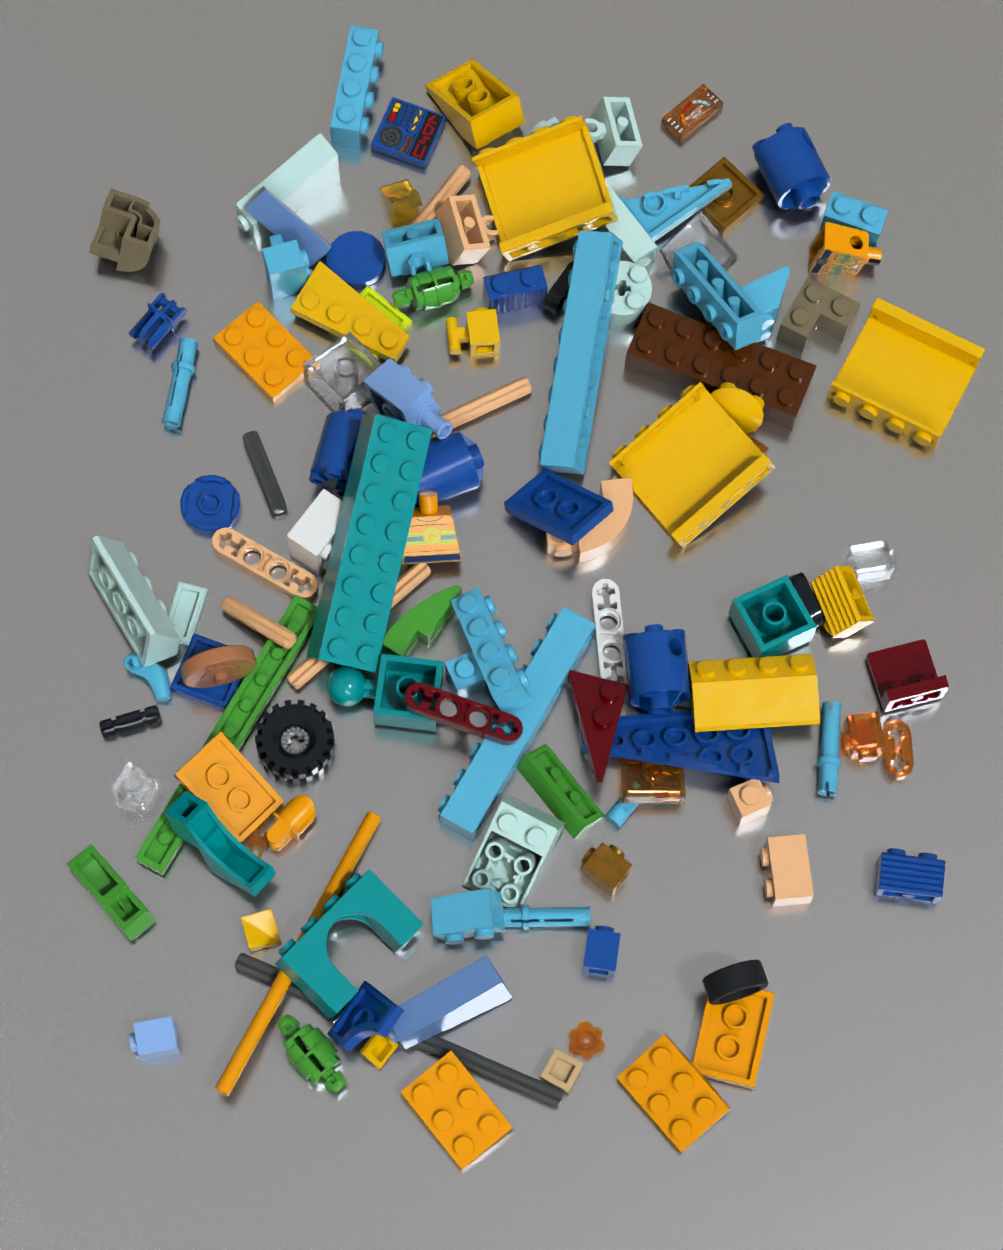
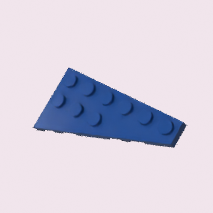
[579,711,780,783]

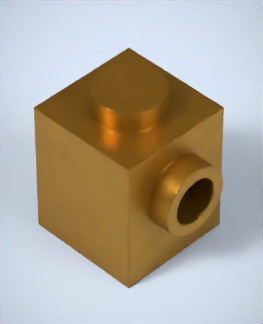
[581,842,633,897]

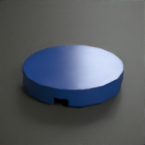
[327,231,386,288]
[180,475,241,535]

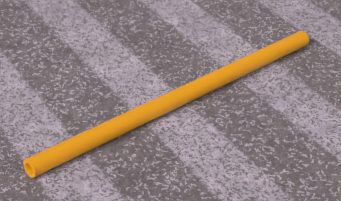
[214,812,381,1096]

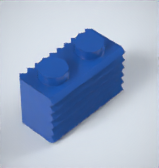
[483,264,548,315]
[875,848,946,904]

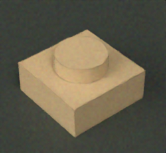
[540,1048,584,1094]

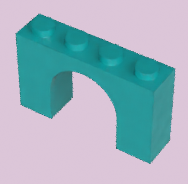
[275,869,424,1019]

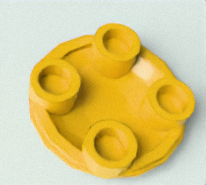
[711,382,764,434]

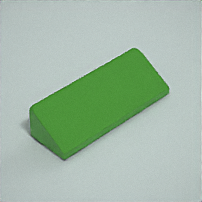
[517,744,605,838]

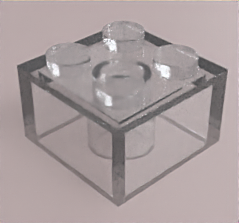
[303,332,382,412]

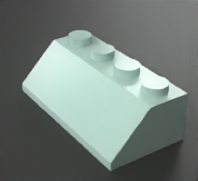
[87,536,182,668]

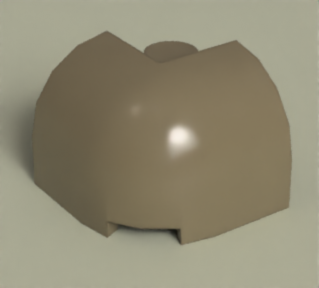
[89,189,160,272]

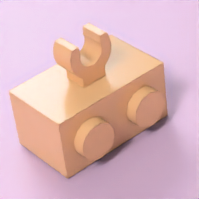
[435,194,499,266]

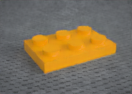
[213,301,318,403]
[173,732,285,843]
[692,990,775,1089]
[617,1034,731,1153]
[401,1050,514,1170]

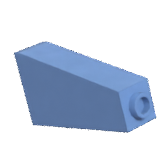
[388,955,512,1049]

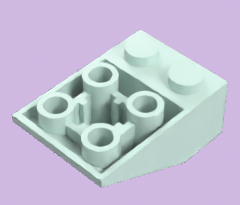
[462,795,565,908]

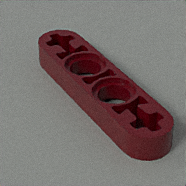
[403,683,523,746]

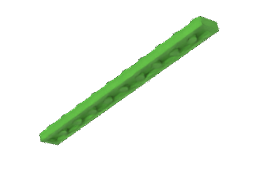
[135,595,318,876]

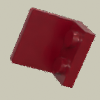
[866,639,949,712]

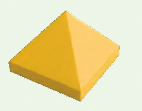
[360,1034,399,1070]

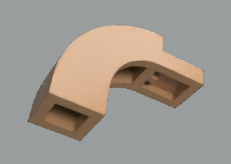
[545,477,633,563]

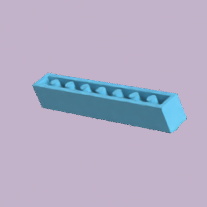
[538,231,623,475]
[437,606,596,841]

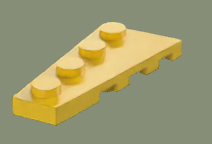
[290,261,410,363]

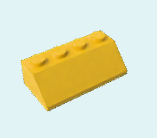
[688,654,820,732]

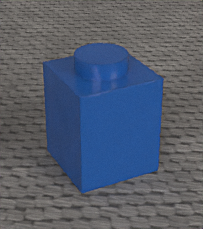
[582,926,621,977]

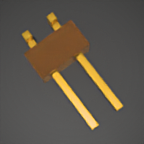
[248,829,268,858]

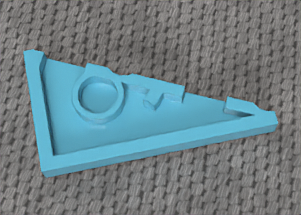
[619,178,732,242]

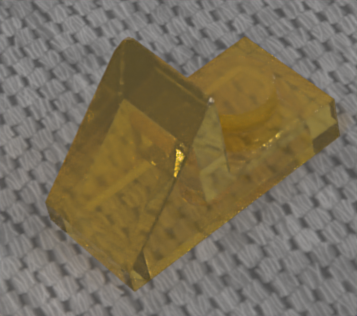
[379,179,422,227]

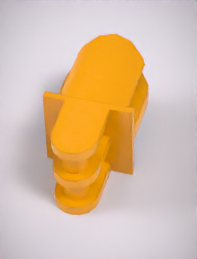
[267,795,316,851]

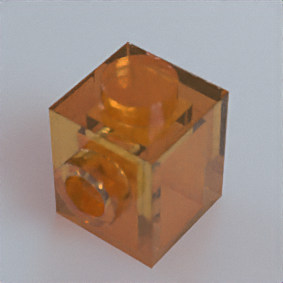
[841,711,885,762]

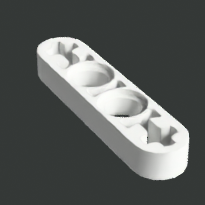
[591,579,628,688]

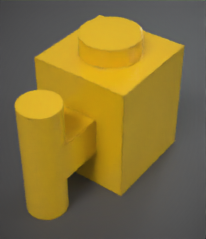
[445,307,500,357]

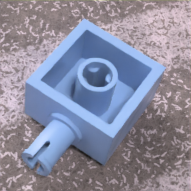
[363,358,453,440]

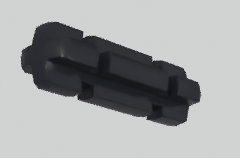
[99,705,161,738]

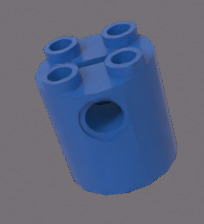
[752,123,832,209]
[309,409,368,497]
[415,431,485,506]
[623,624,692,715]

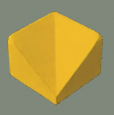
[241,909,281,953]

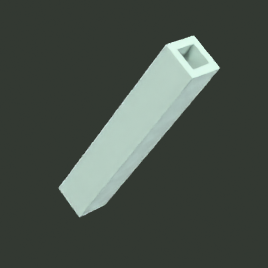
[531,116,658,267]

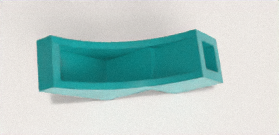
[164,791,276,896]

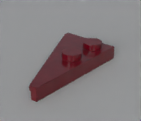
[567,670,628,783]

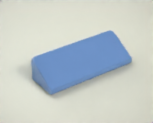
[244,186,332,267]

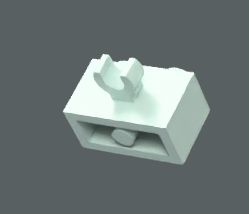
[585,97,643,166]

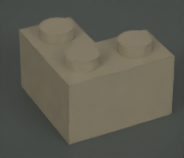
[776,277,861,352]

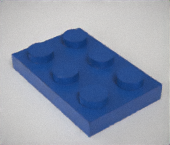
[504,469,614,546]

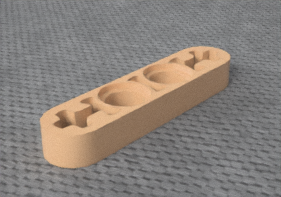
[212,528,318,602]

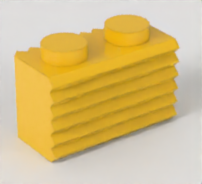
[810,566,875,638]

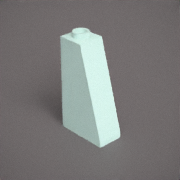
[235,133,340,238]

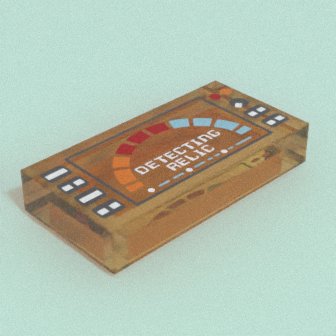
[661,84,723,142]

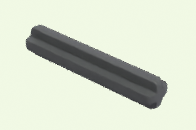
[243,431,287,515]

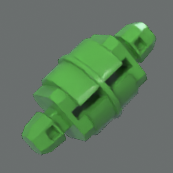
[392,266,474,311]
[277,1014,347,1093]

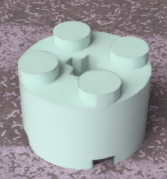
[609,261,652,330]

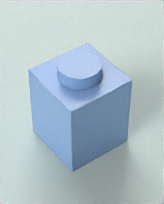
[129,1016,180,1061]

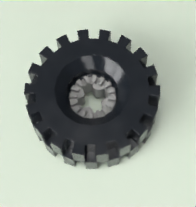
[255,700,335,784]

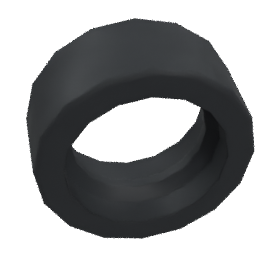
[702,959,769,1005]

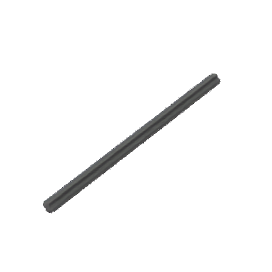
[235,953,564,1107]

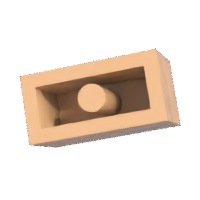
[760,834,814,907]

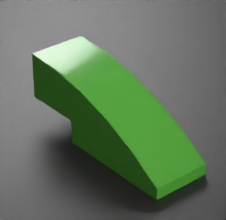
[381,585,462,657]
[66,844,156,942]

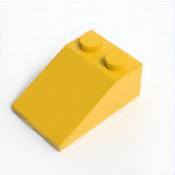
[425,58,525,150]

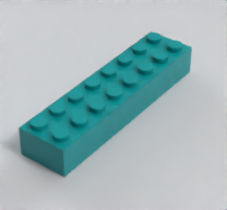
[306,414,433,673]

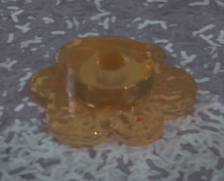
[569,1021,605,1059]

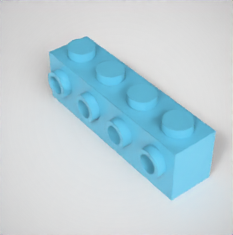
[330,25,384,148]
[671,241,763,350]
[450,587,531,713]

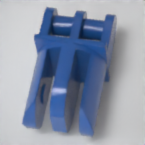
[129,293,187,351]

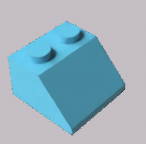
[740,266,790,342]

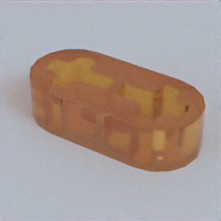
[881,720,914,781]

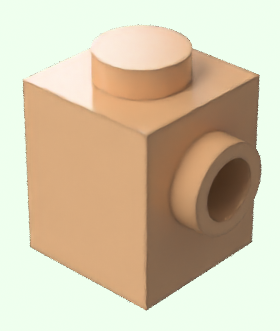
[726,779,773,826]

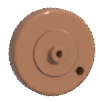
[180,645,257,688]

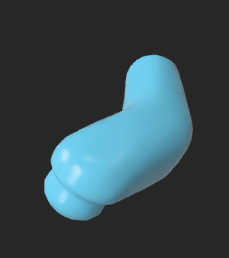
[124,653,171,702]

